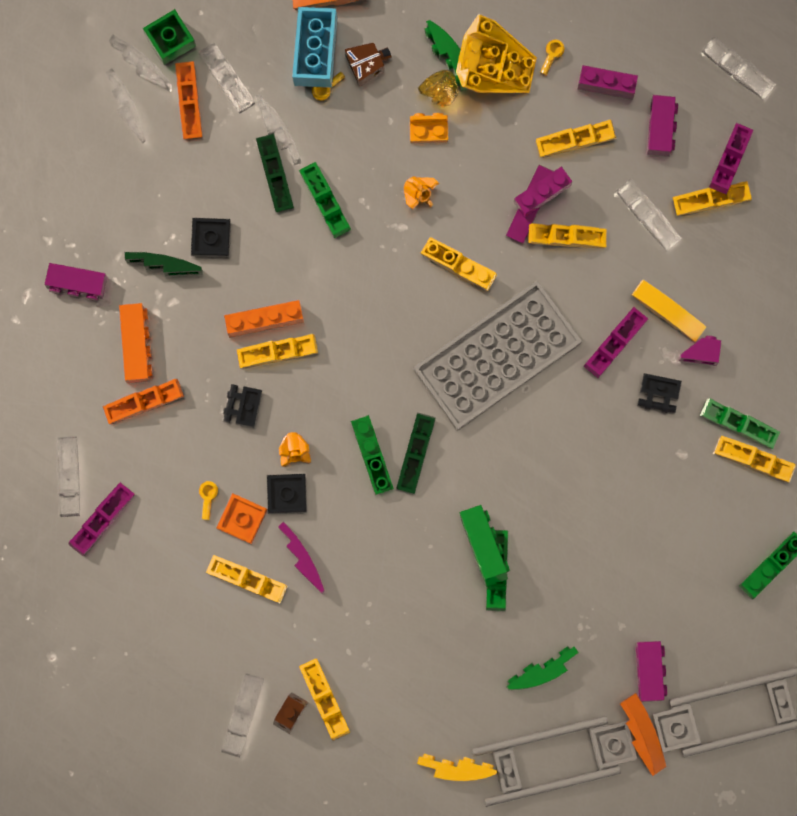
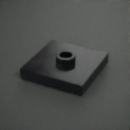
[191,218,231,257]
[267,474,307,514]

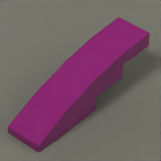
[709,123,753,194]
[506,165,554,243]
[584,307,648,378]
[68,482,135,556]
[278,521,325,594]

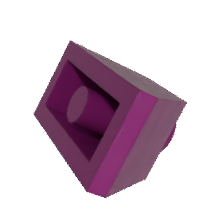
[679,336,721,366]

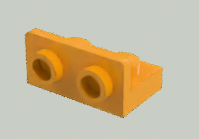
[410,113,448,143]

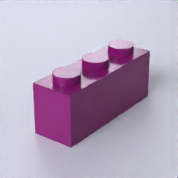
[577,65,638,100]
[647,95,678,156]
[514,166,572,218]
[44,263,107,301]
[635,641,667,702]

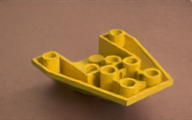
[456,15,537,93]

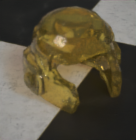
[418,70,458,108]

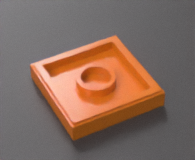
[216,493,268,544]

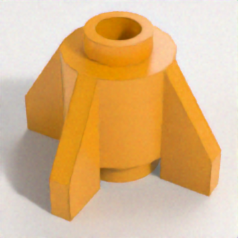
[404,176,439,209]
[279,432,311,467]

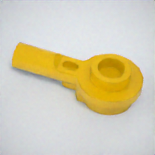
[540,39,565,76]
[312,71,345,101]
[199,481,218,520]

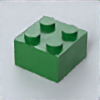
[143,9,196,66]

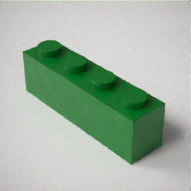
[459,505,510,587]

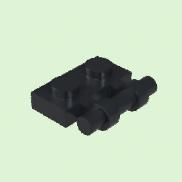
[637,373,682,413]
[222,384,263,428]

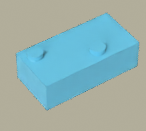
[292,7,338,88]

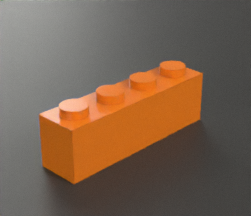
[224,300,304,338]
[119,303,153,383]

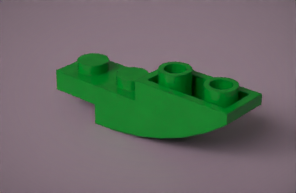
[424,20,466,91]
[351,415,394,495]
[739,532,797,600]
[506,646,579,690]

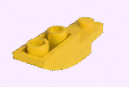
[421,237,497,291]
[417,754,497,781]

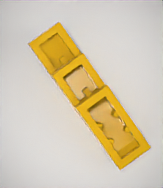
[536,120,617,157]
[673,181,752,216]
[529,223,607,248]
[632,280,706,342]
[237,334,318,368]
[715,436,796,483]
[206,555,287,603]
[299,658,350,741]

